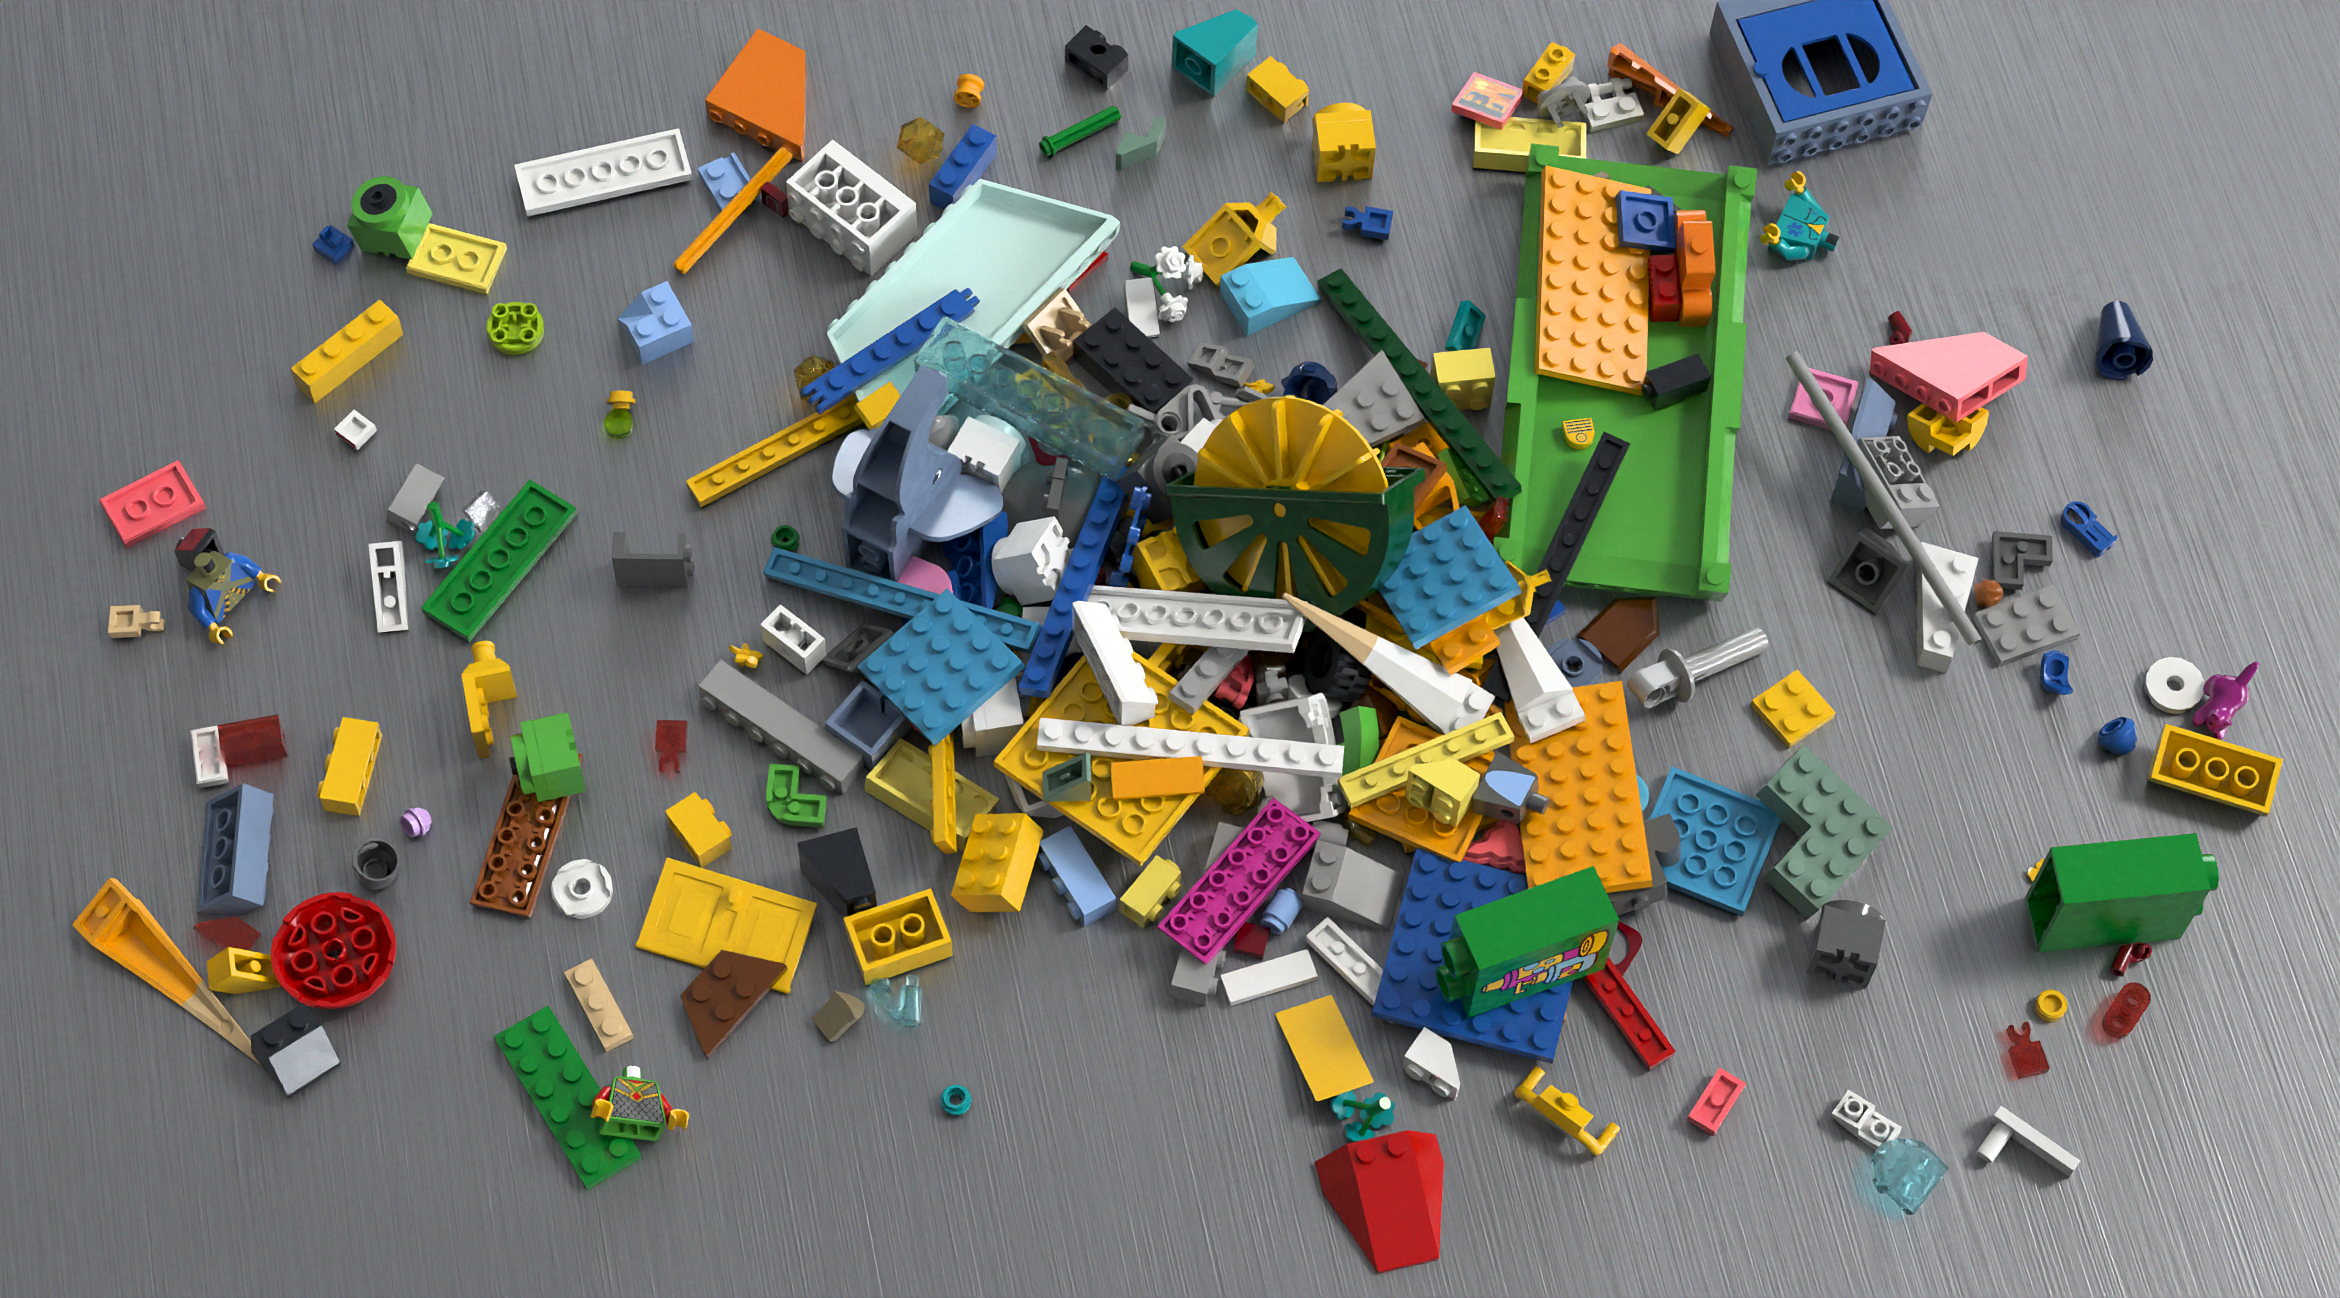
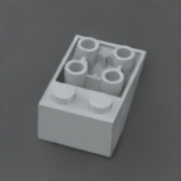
[1858,436,1940,529]

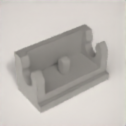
[387,463,445,532]

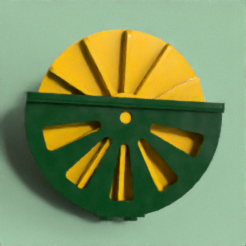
[1166,395,1426,632]

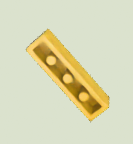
[291,300,403,404]

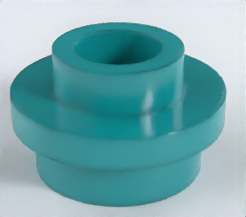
[940,1085,972,1116]

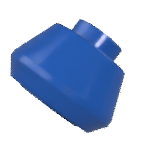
[2098,717,2138,755]

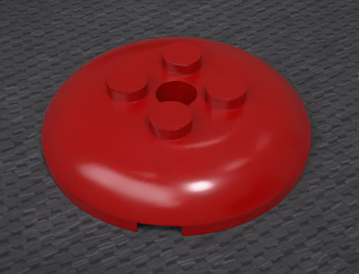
[271,892,397,1009]

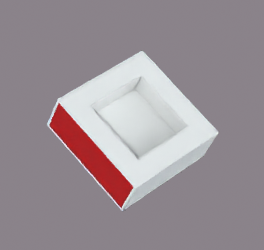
[334,410,377,450]

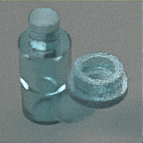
[869,975,923,1028]

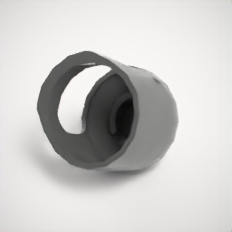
[352,837,400,890]

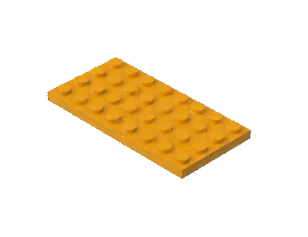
[1534,165,1651,396]
[1504,681,1653,893]

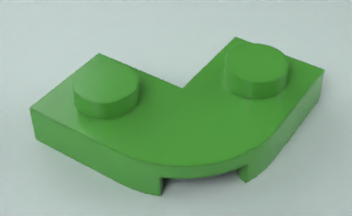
[766,764,827,828]

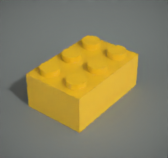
[951,813,1044,912]
[843,888,953,986]

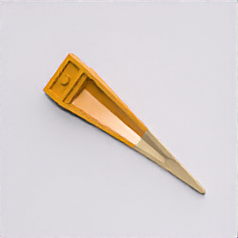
[72,878,260,1065]

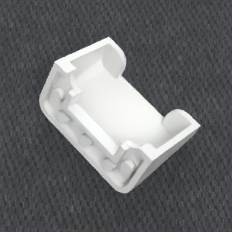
[1238,693,1348,822]

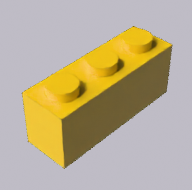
[317,717,382,816]

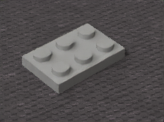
[1973,585,2080,667]

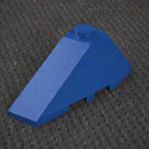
[942,511,1008,609]

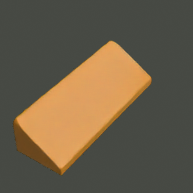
[1110,756,1205,800]

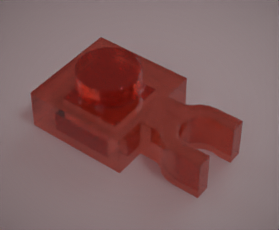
[655,720,689,773]
[2006,1022,2050,1079]

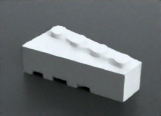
[1915,542,1979,673]

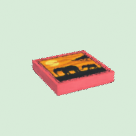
[1451,72,1524,130]

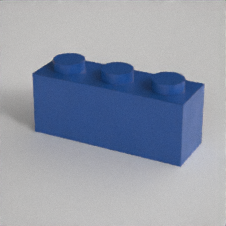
[929,124,997,210]

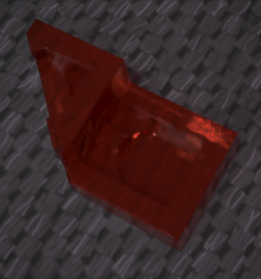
[193,916,261,950]

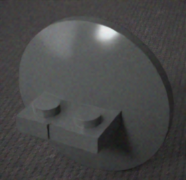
[1001,457,1103,549]

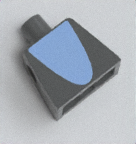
[1472,752,1550,823]

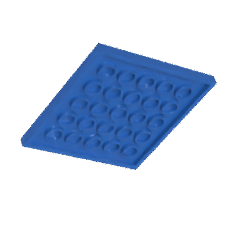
[1371,848,1573,1064]

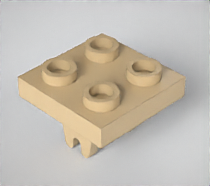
[1022,288,1091,369]

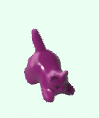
[2192,661,2259,740]

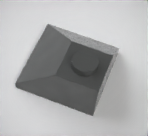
[1828,528,1908,614]
[821,623,894,673]

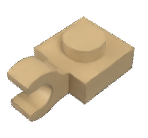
[108,605,165,638]

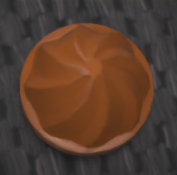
[1974,579,2003,608]

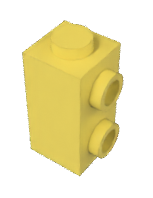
[1119,855,1182,929]

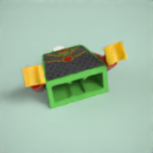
[590,1066,689,1141]

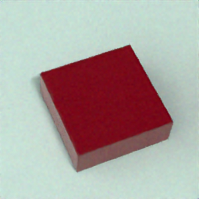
[1233,922,1270,959]

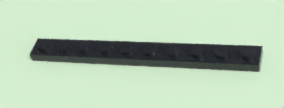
[1482,432,1631,704]

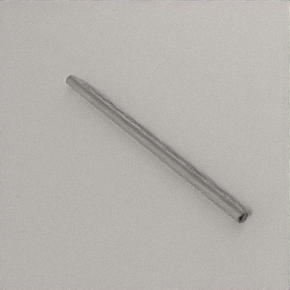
[1786,351,1982,647]

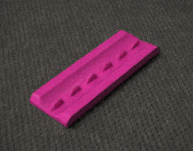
[1157,797,1321,965]

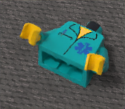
[1760,171,1840,261]

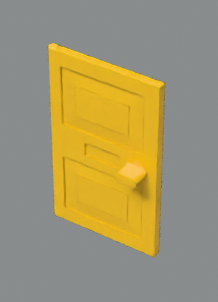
[635,857,818,994]

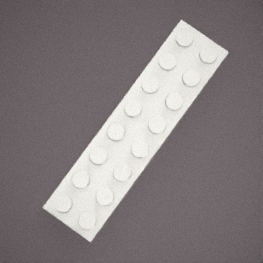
[1087,585,1308,653]

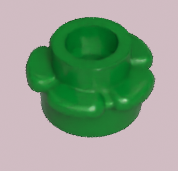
[771,525,800,552]

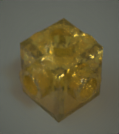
[897,117,945,164]
[793,355,835,404]

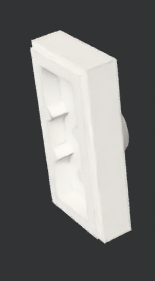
[190,725,229,788]

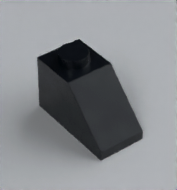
[174,528,224,572]

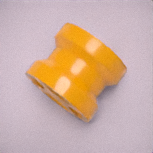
[953,74,984,108]

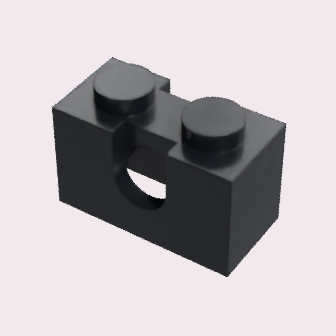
[1065,25,1129,91]

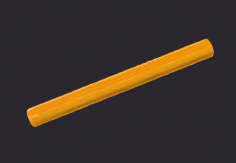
[673,147,792,274]

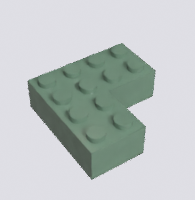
[1756,744,1893,919]

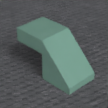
[1116,116,1166,170]

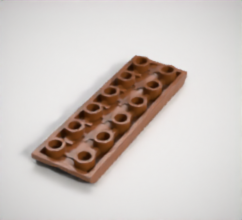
[470,753,583,918]

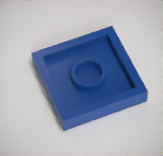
[1616,190,1676,253]

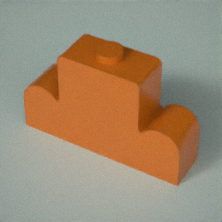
[1673,210,1716,327]

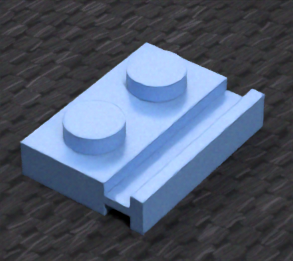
[698,152,760,211]

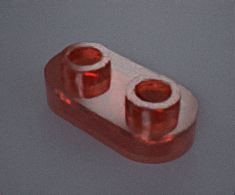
[2102,982,2151,1039]

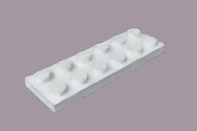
[514,128,692,217]

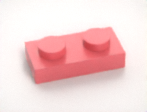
[1687,1067,1746,1136]

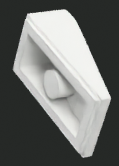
[1124,278,1160,338]

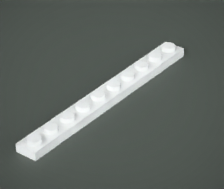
[1037,718,1344,779]

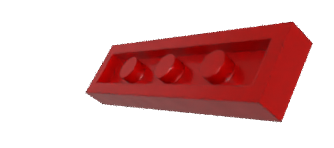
[1583,957,1676,1071]

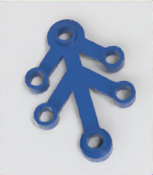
[1108,485,1152,588]

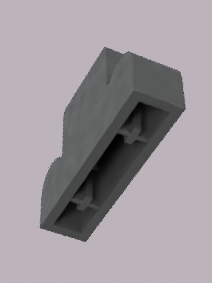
[1607,813,1681,916]

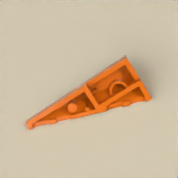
[1607,43,1734,138]

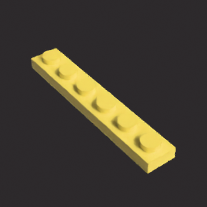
[1337,712,1514,808]

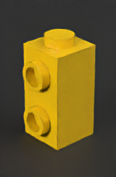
[1522,42,1575,104]

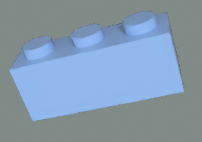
[1036,826,1116,927]

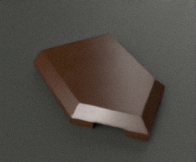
[1576,597,1660,674]

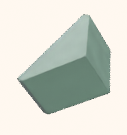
[1042,753,1091,802]

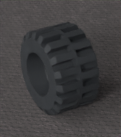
[1303,628,1372,702]

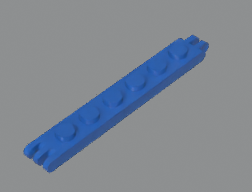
[800,288,980,415]

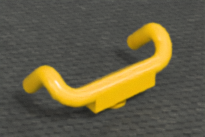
[1514,1066,1620,1156]

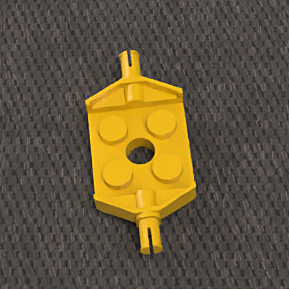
[1483,560,1551,630]

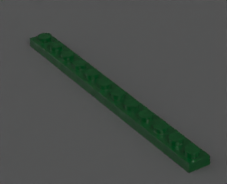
[1317,268,1522,506]

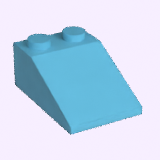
[1220,257,1321,336]

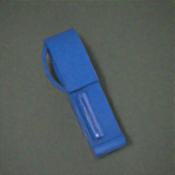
[2060,501,2117,557]

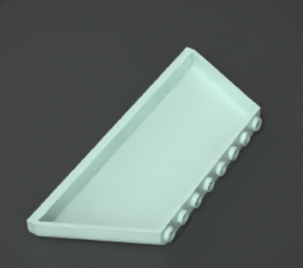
[827,179,1120,416]

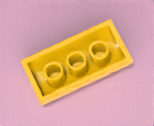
[2148,724,2283,817]

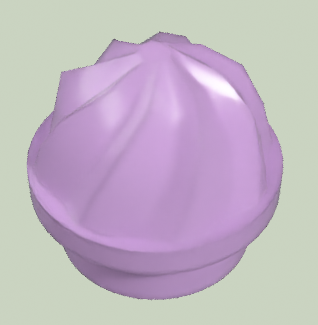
[399,808,432,838]

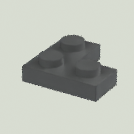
[1992,531,2053,590]

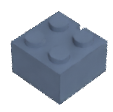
[825,680,911,770]

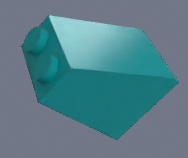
[1172,9,1258,97]

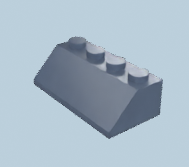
[1830,378,1898,511]
[196,783,274,915]

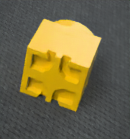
[1312,103,1376,182]
[1131,527,1208,593]

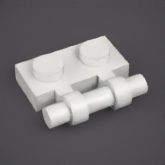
[1584,77,1644,133]

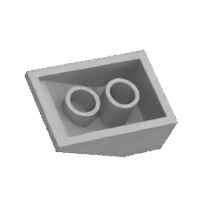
[1301,840,1404,931]

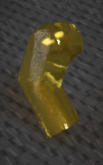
[1343,806,1377,847]

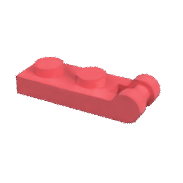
[1213,653,1254,710]

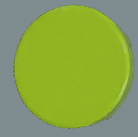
[486,302,545,355]

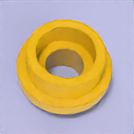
[607,390,636,411]

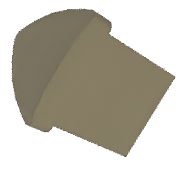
[811,991,864,1042]

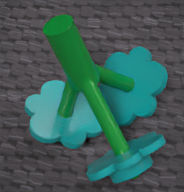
[415,502,474,570]
[1331,1090,1395,1143]

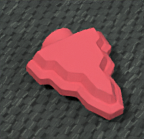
[1463,820,1526,874]

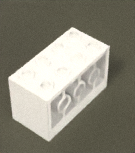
[786,140,918,277]

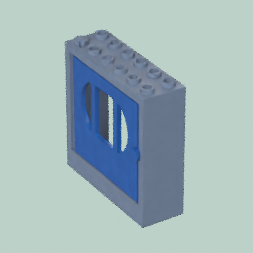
[1709,0,1932,165]

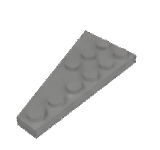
[1323,350,1425,448]

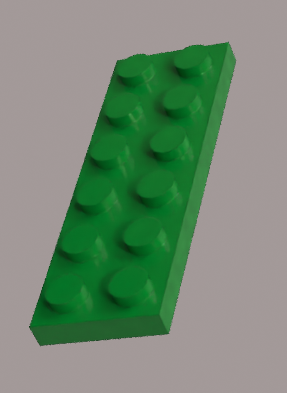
[421,479,578,642]
[494,1005,642,1190]

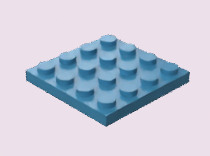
[1378,505,1521,650]
[857,589,1025,746]
[1649,766,1781,917]

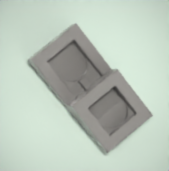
[1188,342,1255,388]

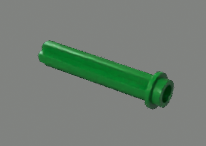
[1039,106,1121,157]

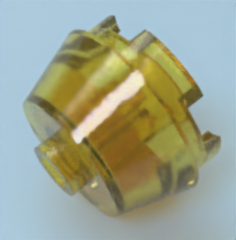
[1205,768,1265,815]

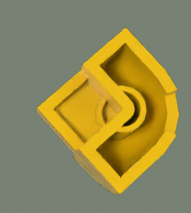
[1907,403,1989,456]

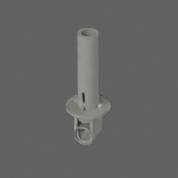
[1627,627,1769,708]

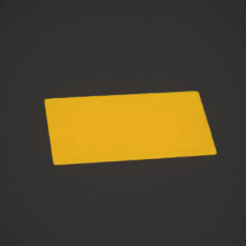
[1275,995,1374,1101]

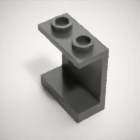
[611,532,694,587]

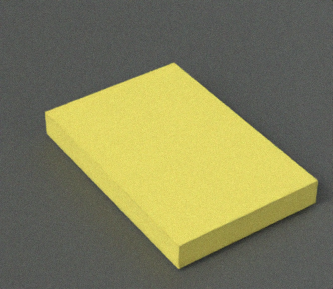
[406,223,507,295]

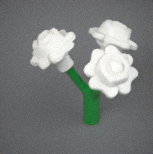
[1130,246,1203,323]

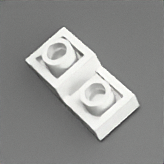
[1832,1090,1902,1156]

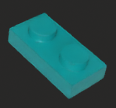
[1445,300,1486,352]

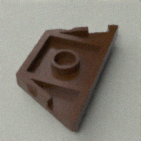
[680,950,788,1059]

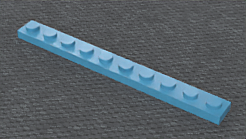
[763,547,1042,654]

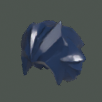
[1281,361,1338,405]

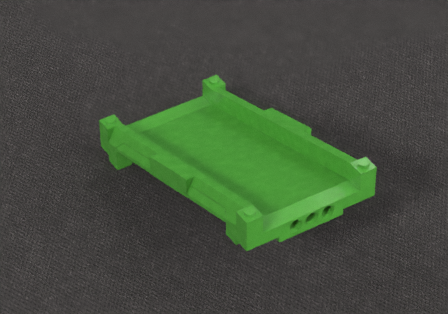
[1491,143,1757,602]

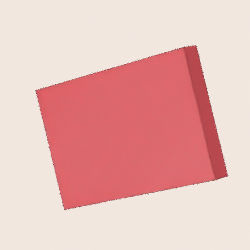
[99,460,206,548]

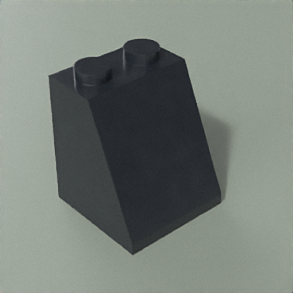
[797,827,877,918]

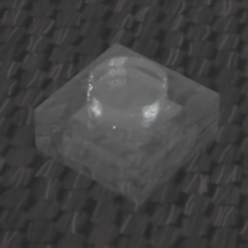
[461,491,502,533]

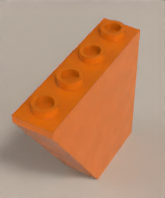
[705,28,807,162]

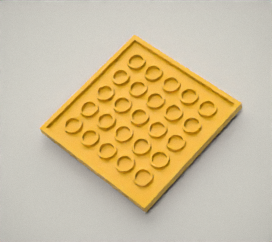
[994,651,1250,867]

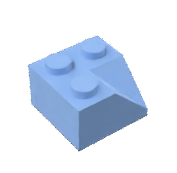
[617,281,694,365]

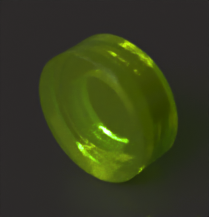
[604,409,634,439]

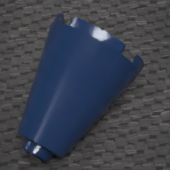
[2095,301,2153,380]

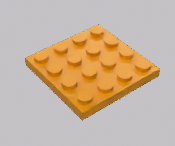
[1348,716,1494,863]

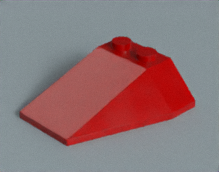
[1314,1130,1444,1274]

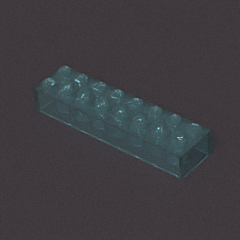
[913,316,1145,481]

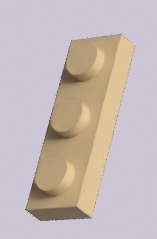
[564,958,634,1052]

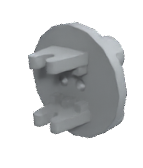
[1537,76,1590,128]

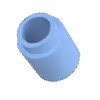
[1261,888,1303,935]

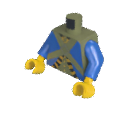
[186,551,281,644]

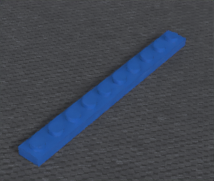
[1018,465,1130,699]

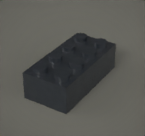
[1073,307,1194,414]

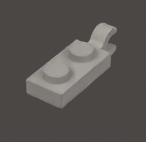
[1256,669,1288,707]

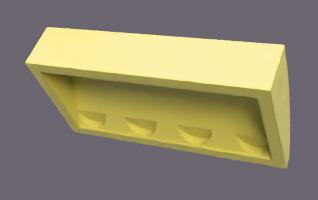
[1472,117,1586,172]
[864,738,1000,852]

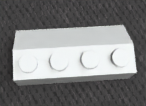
[1072,601,1158,726]

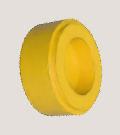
[2035,989,2067,1022]

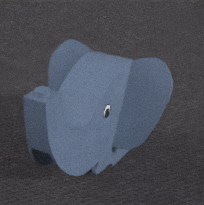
[831,365,1003,582]

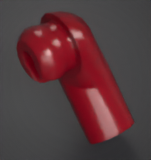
[1888,311,1912,345]
[2110,942,2152,977]

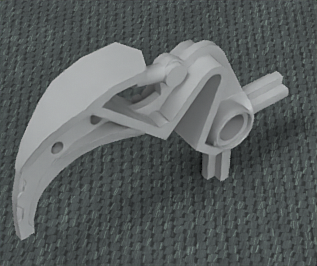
[1124,384,1268,444]

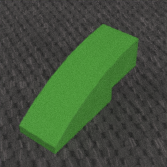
[1337,706,1379,803]

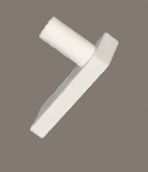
[1976,1106,2080,1177]

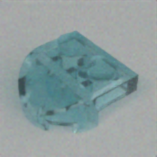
[1871,1138,1949,1215]

